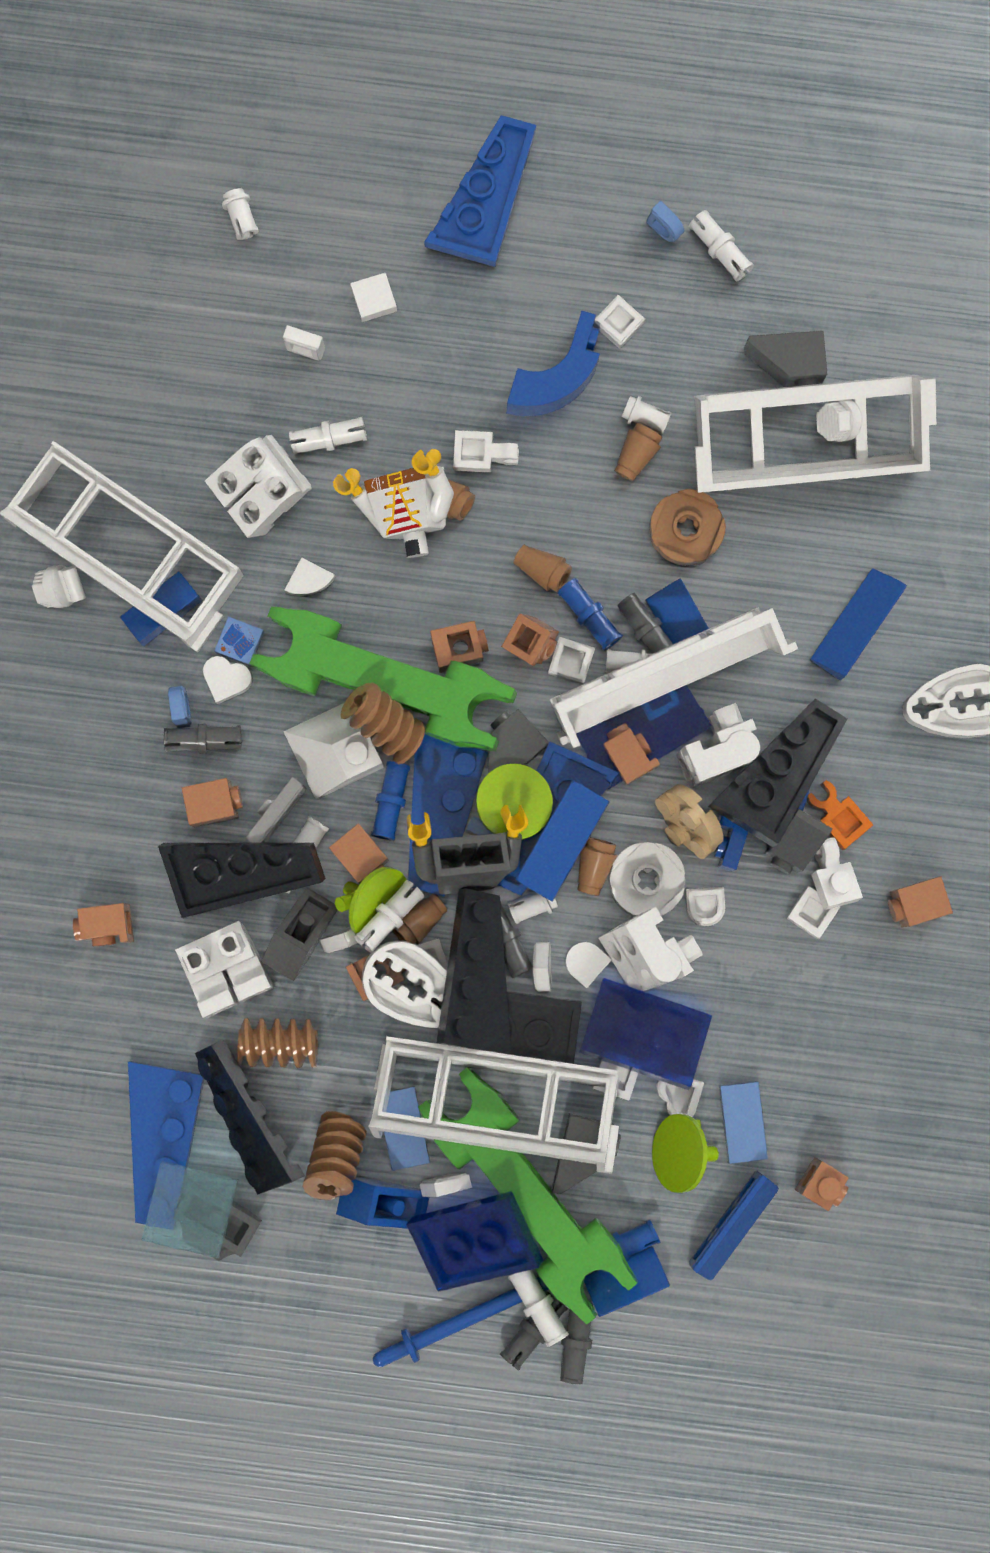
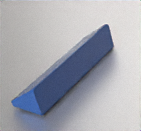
[810,568,907,681]
[516,780,610,902]
[689,1171,779,1280]

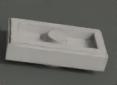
[245,777,306,843]

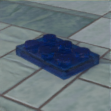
[579,978,712,1090]
[406,1191,543,1292]

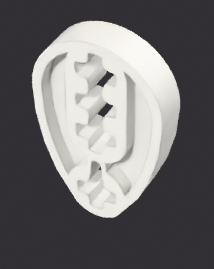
[903,664,990,738]
[362,940,447,1028]

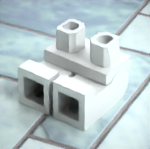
[205,435,312,538]
[676,703,760,789]
[599,907,703,992]
[175,921,275,1018]

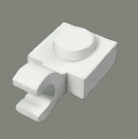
[453,430,519,472]
[811,837,863,910]

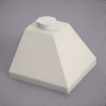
[283,703,384,800]

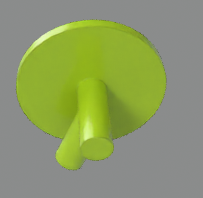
[476,764,553,840]
[335,867,409,937]
[652,1114,719,1193]

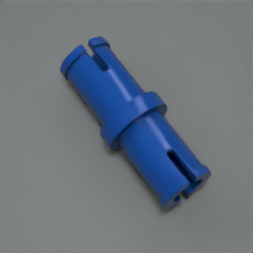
[557,578,623,651]
[371,761,410,841]

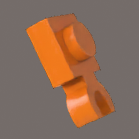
[807,780,873,850]

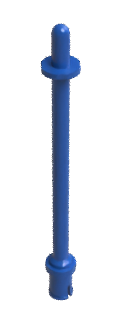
[373,1220,661,1367]

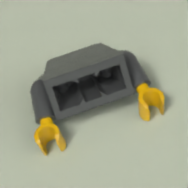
[406,804,528,894]

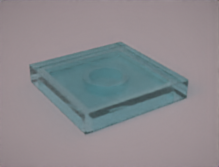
[142,1161,238,1258]

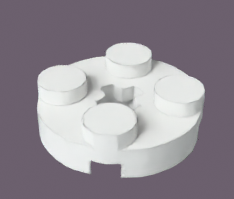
[608,842,685,916]

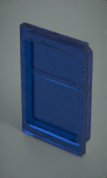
[576,685,712,790]

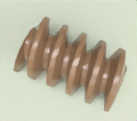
[340,682,425,764]
[237,1018,318,1068]
[303,1111,367,1200]

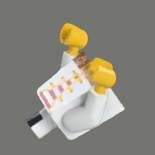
[333,449,454,558]

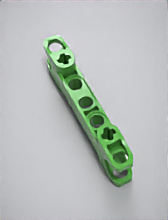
[249,606,517,752]
[418,1067,638,1324]

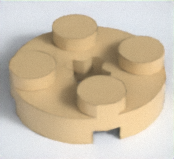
[655,784,724,859]

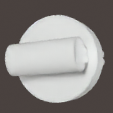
[816,400,862,442]
[32,565,86,608]

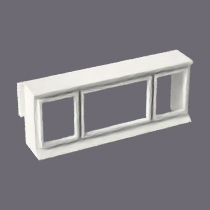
[694,375,937,493]
[0,441,244,652]
[550,607,798,748]
[368,1036,619,1174]

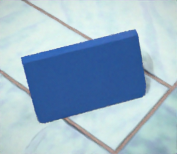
[120,571,203,647]
[645,578,709,644]
[584,1246,670,1317]

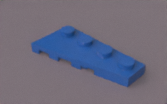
[424,115,536,267]
[408,734,488,898]
[498,742,619,896]
[128,1061,205,1230]

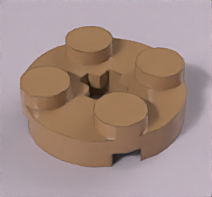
[649,489,726,566]

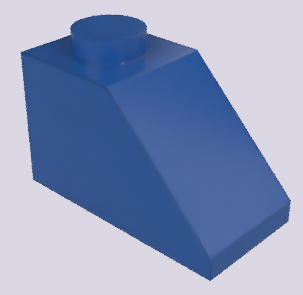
[336,1177,430,1230]

